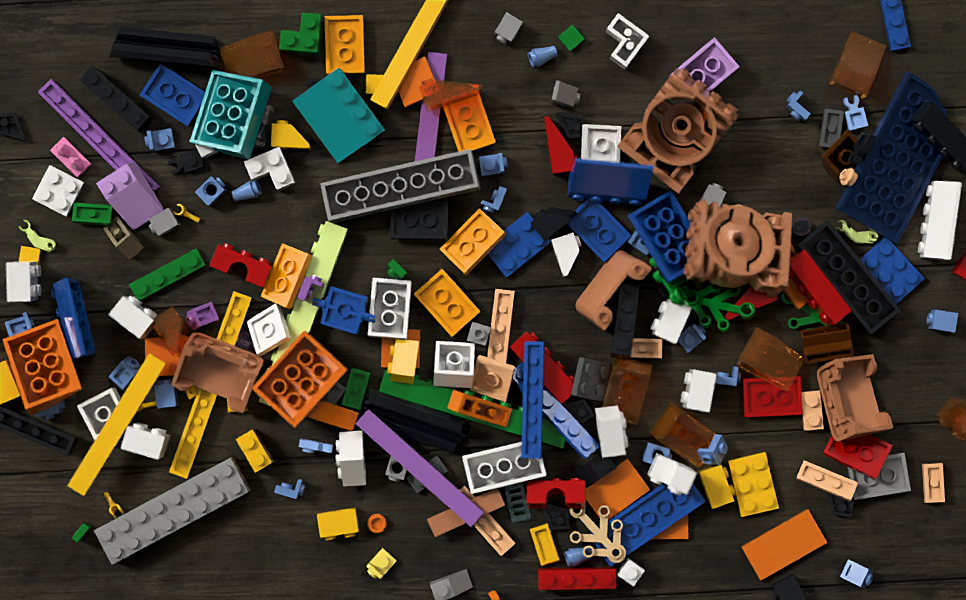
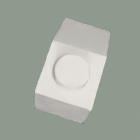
[551,233,581,277]

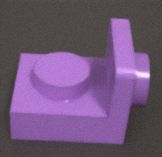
[297,274,325,301]
[186,301,219,330]

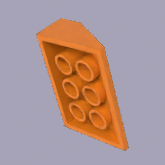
[3,319,82,415]
[252,330,347,428]

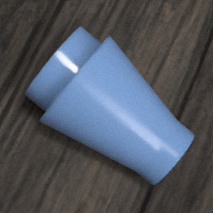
[528,46,558,67]
[232,180,262,201]
[564,548,594,567]

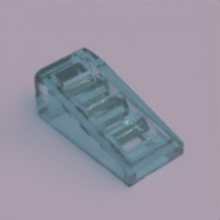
[504,482,531,523]

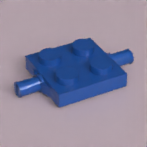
[312,286,376,334]

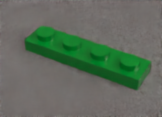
[129,248,206,301]

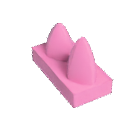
[50,137,92,178]

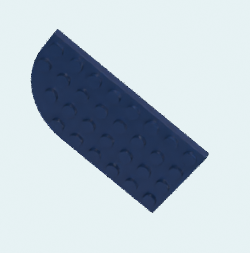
[835,72,948,244]

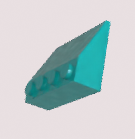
[292,67,385,163]
[190,70,272,160]

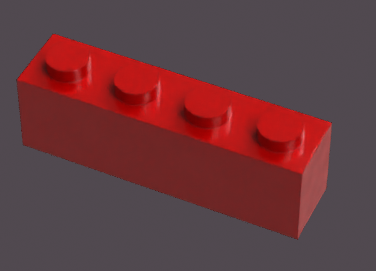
[788,250,852,326]
[510,332,574,404]
[538,567,616,590]

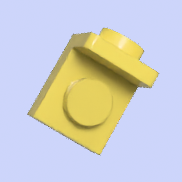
[366,548,397,579]

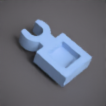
[843,95,868,131]
[299,438,333,453]

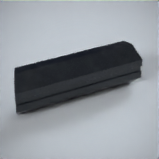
[109,27,221,69]
[362,388,471,453]

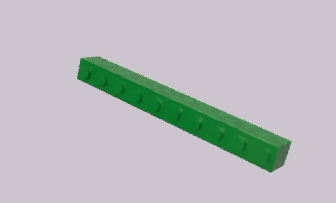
[379,369,566,448]

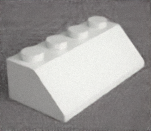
[918,181,962,261]
[462,442,546,494]

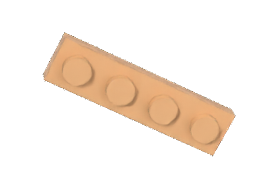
[487,289,514,363]
[460,485,515,556]

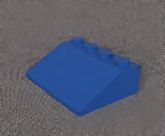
[567,158,653,206]
[628,190,690,282]
[51,278,96,359]

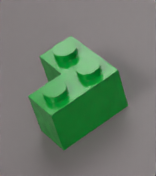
[279,13,322,55]

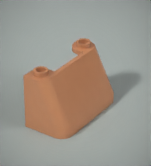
[576,250,652,330]
[171,332,264,413]
[817,354,893,441]

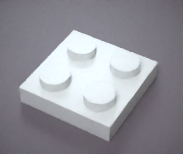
[581,124,621,162]
[32,165,85,217]
[247,304,291,356]

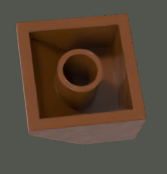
[821,130,857,183]

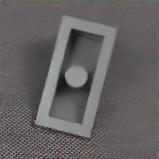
[551,80,581,109]
[430,569,473,600]

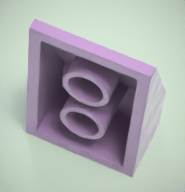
[669,37,740,105]
[96,161,164,230]

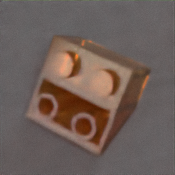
[153,306,188,359]

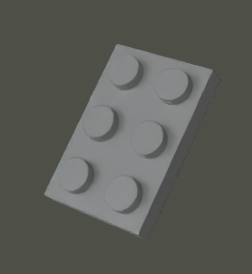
[847,452,911,500]

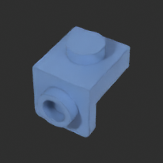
[786,90,810,121]
[5,312,35,337]
[36,400,65,420]
[697,434,728,465]

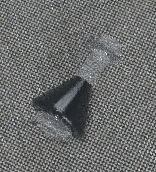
[254,105,275,149]

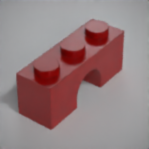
[209,243,273,288]
[527,478,586,509]

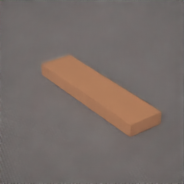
[427,488,505,537]

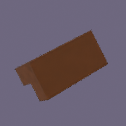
[801,323,854,364]

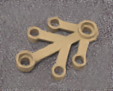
[570,505,626,563]

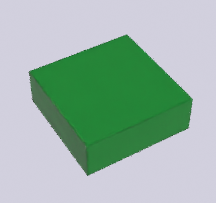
[558,24,585,52]
[72,522,92,543]

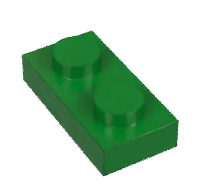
[72,203,113,226]
[387,259,407,280]
[342,368,371,410]

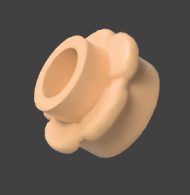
[840,168,857,186]

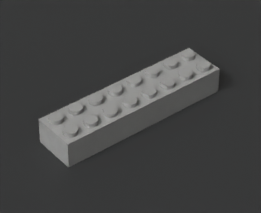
[320,149,481,223]
[94,457,251,564]

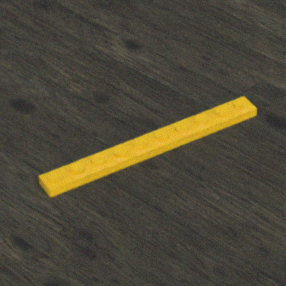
[169,291,252,479]

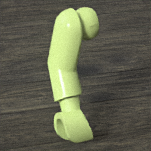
[19,220,56,252]
[835,220,878,243]

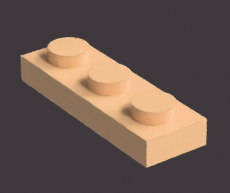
[796,461,858,502]

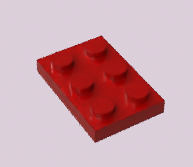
[742,376,802,417]
[823,435,893,480]

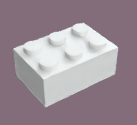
[368,278,412,340]

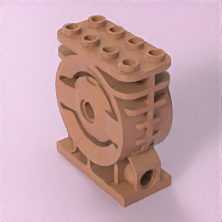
[617,68,738,194]
[684,199,792,298]

